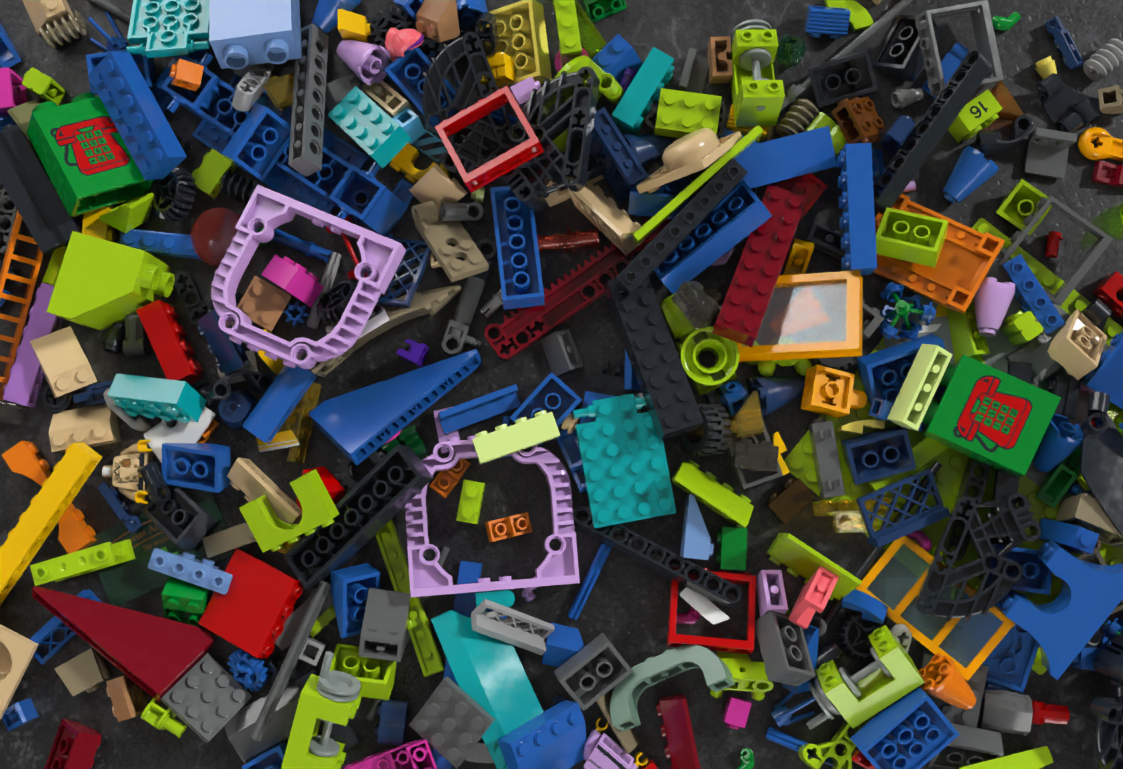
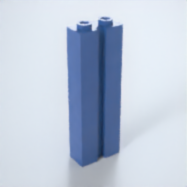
[707,126,837,188]

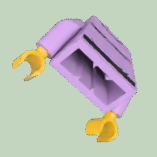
[583,718,648,769]

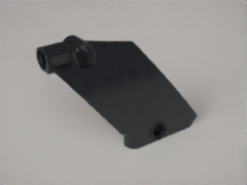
[1080,391,1123,537]

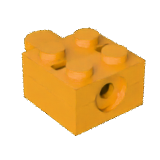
[801,365,867,419]

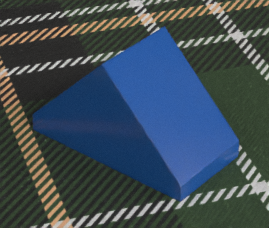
[2,698,39,732]

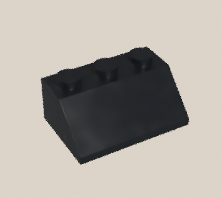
[872,15,942,82]

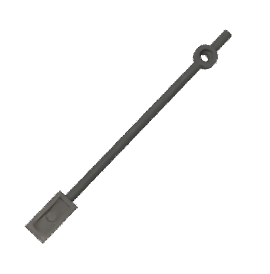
[781,0,914,111]

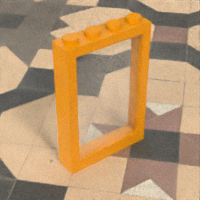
[736,270,863,362]

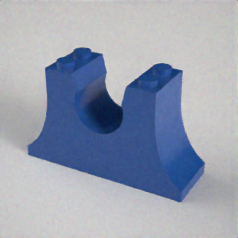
[998,539,1123,680]

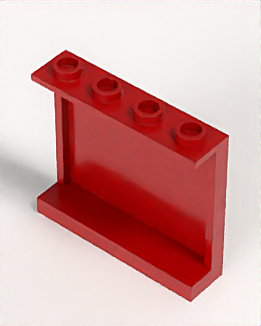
[198,548,303,658]

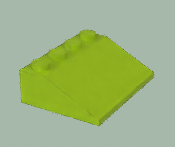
[670,459,754,528]
[766,533,862,601]

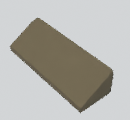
[596,690,639,754]

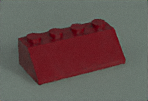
[655,693,700,769]
[44,719,102,769]

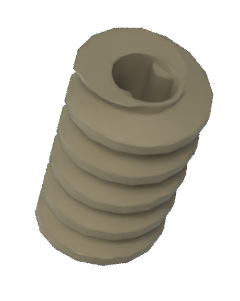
[39,10,87,49]
[775,97,819,137]

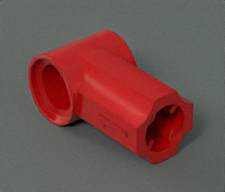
[1032,700,1070,724]

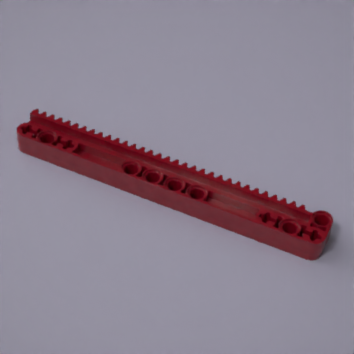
[484,183,708,361]

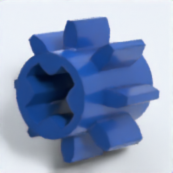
[283,301,309,327]

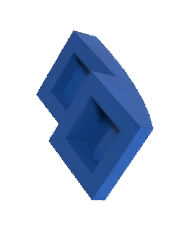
[842,589,888,624]

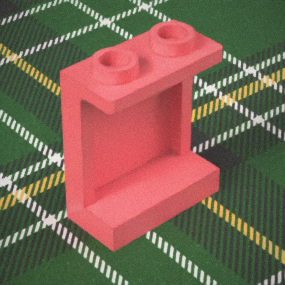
[787,566,839,629]

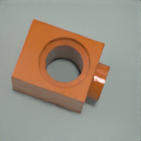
[169,59,204,91]

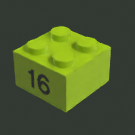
[948,89,1003,143]

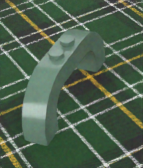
[610,645,735,732]

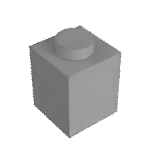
[299,637,326,666]

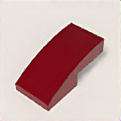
[1091,160,1123,188]

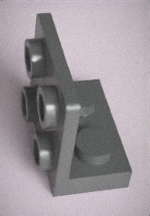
[1024,127,1078,179]
[841,297,884,342]

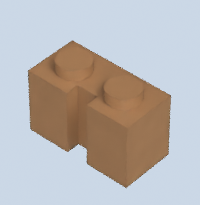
[707,36,733,84]

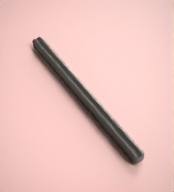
[250,581,331,741]

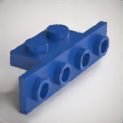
[1002,254,1066,335]

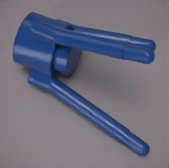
[88,11,128,52]
[771,691,816,727]

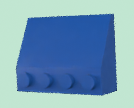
[857,333,945,420]
[850,686,960,769]
[497,700,586,769]

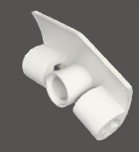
[144,406,216,463]

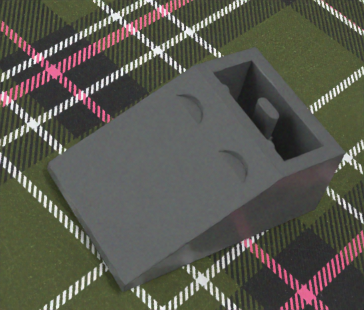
[359,588,411,662]

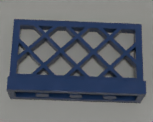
[367,233,432,308]
[856,468,950,547]

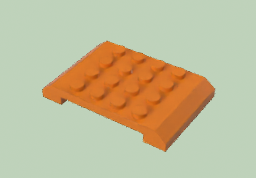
[873,194,1005,314]

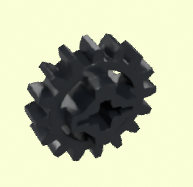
[370,7,413,48]

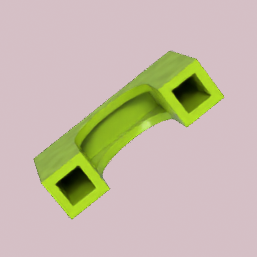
[552,0,582,68]
[239,469,339,552]

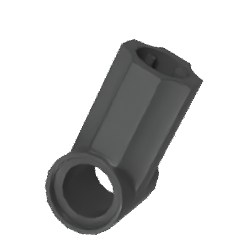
[440,202,483,221]
[123,315,149,356]

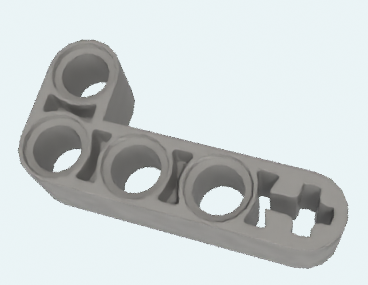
[231,63,274,112]

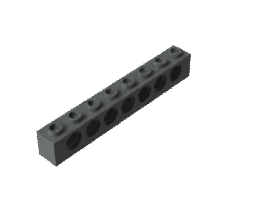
[288,23,329,176]

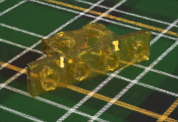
[278,383,321,464]
[812,497,898,533]

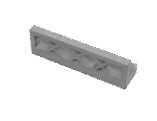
[471,599,555,655]

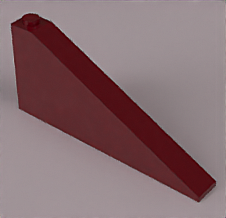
[32,586,214,702]

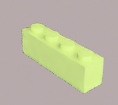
[887,344,953,431]
[472,410,560,464]

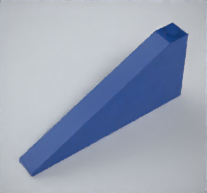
[309,349,483,466]

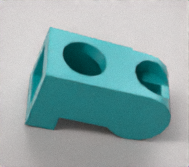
[475,589,515,612]

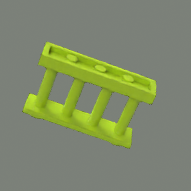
[30,539,135,586]

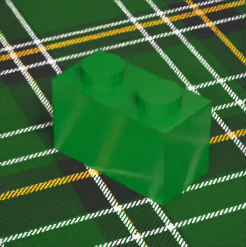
[715,527,747,570]

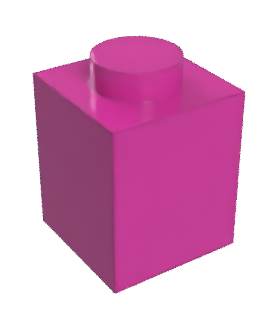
[722,695,752,730]

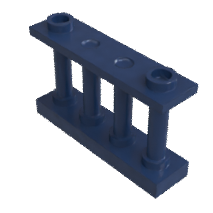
[579,107,648,202]

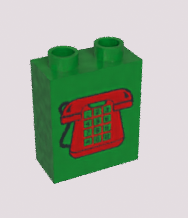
[26,92,153,217]
[922,354,1061,478]

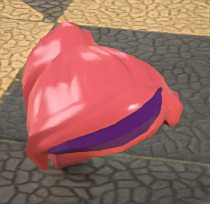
[385,28,424,62]

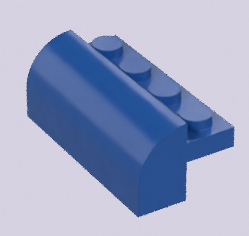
[242,365,317,444]

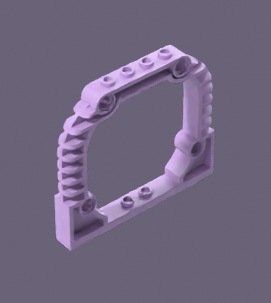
[211,185,406,370]
[405,436,580,597]

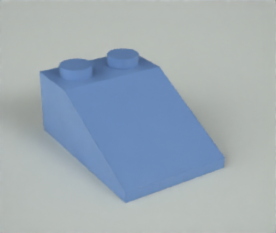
[680,494,714,560]

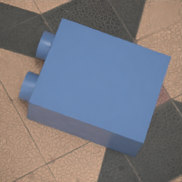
[209,0,302,70]

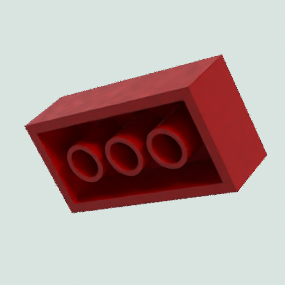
[136,299,204,385]

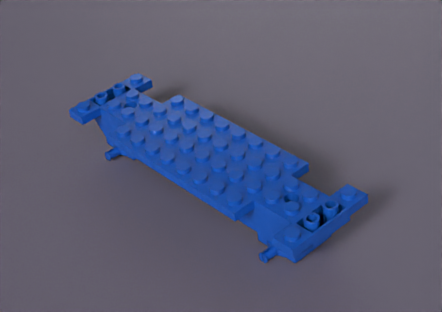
[151,49,415,246]

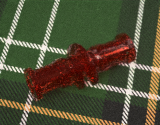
[537,227,599,254]

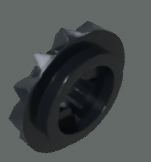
[40,383,73,413]

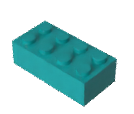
[611,47,675,134]
[328,86,411,168]
[107,373,207,423]

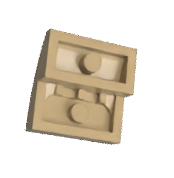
[409,164,467,215]

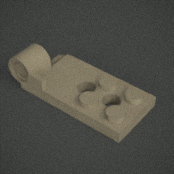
[411,200,489,282]

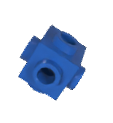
[719,380,750,416]

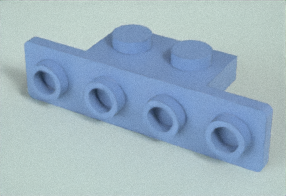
[148,548,233,594]

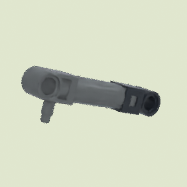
[441,239,498,356]

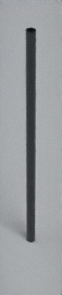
[818,461,942,640]

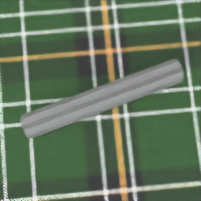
[306,252,342,329]

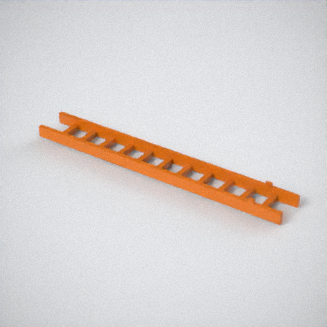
[0,158,59,401]

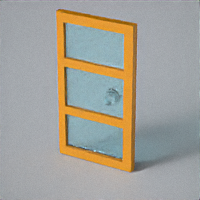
[855,536,1015,681]

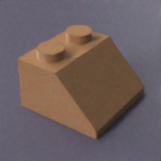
[416,0,460,42]
[106,675,147,722]

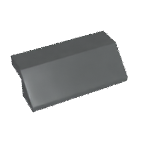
[224,680,301,763]

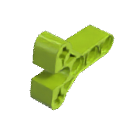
[798,715,875,769]

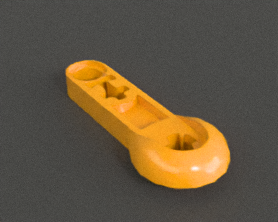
[1078,127,1123,162]

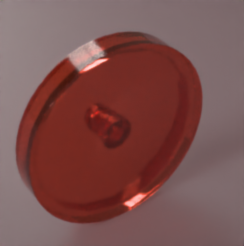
[191,208,241,267]

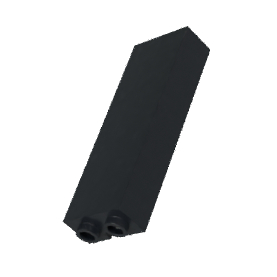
[0,124,80,255]

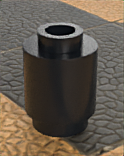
[817,641,844,669]

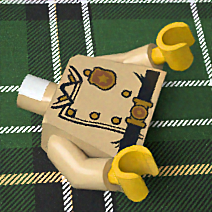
[102,440,153,504]

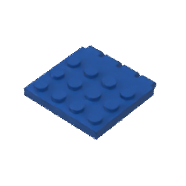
[945,588,1039,692]

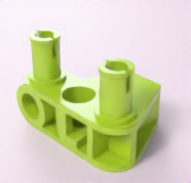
[710,652,774,701]
[140,698,187,738]

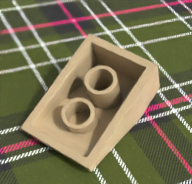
[1047,309,1107,380]
[30,326,97,398]

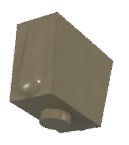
[55,648,110,696]

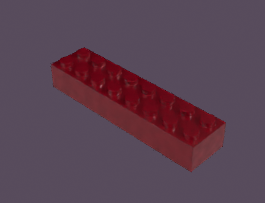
[712,184,807,348]

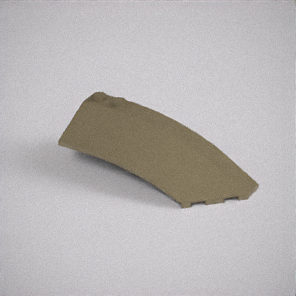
[305,285,462,377]

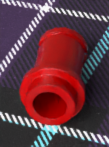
[1044,231,1063,258]

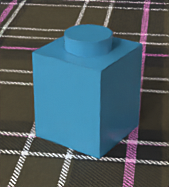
[392,107,426,145]

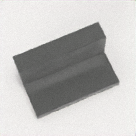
[678,48,708,94]
[540,329,583,377]

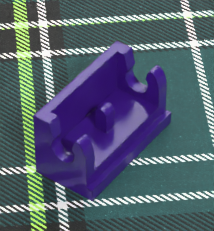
[396,339,430,368]

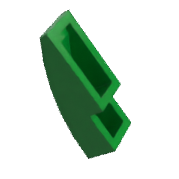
[1036,448,1081,508]

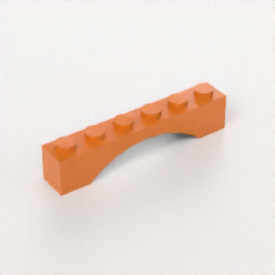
[2,441,98,554]

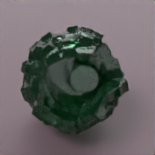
[775,34,806,68]

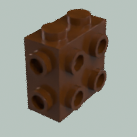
[831,96,886,144]

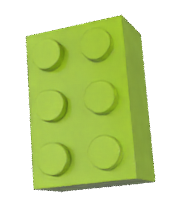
[654,88,722,138]
[876,207,948,268]

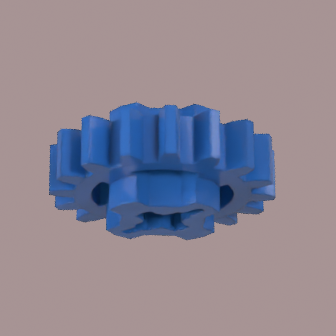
[228,648,269,692]

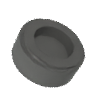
[809,616,827,637]

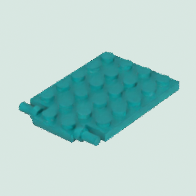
[127,0,210,58]
[573,394,676,528]

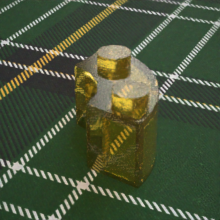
[263,73,294,111]

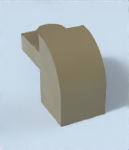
[1098,85,1123,114]

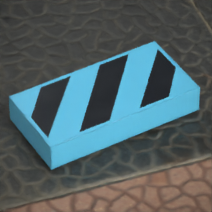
[411,129,449,163]

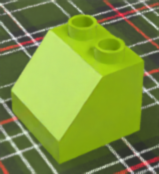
[47,231,175,331]

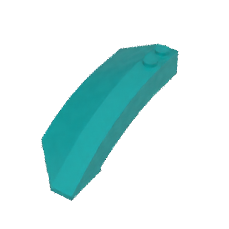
[431,610,544,769]

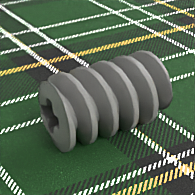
[1083,38,1123,82]

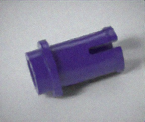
[620,67,638,92]

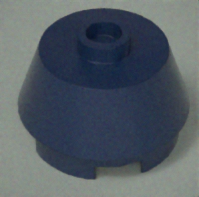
[217,389,257,429]

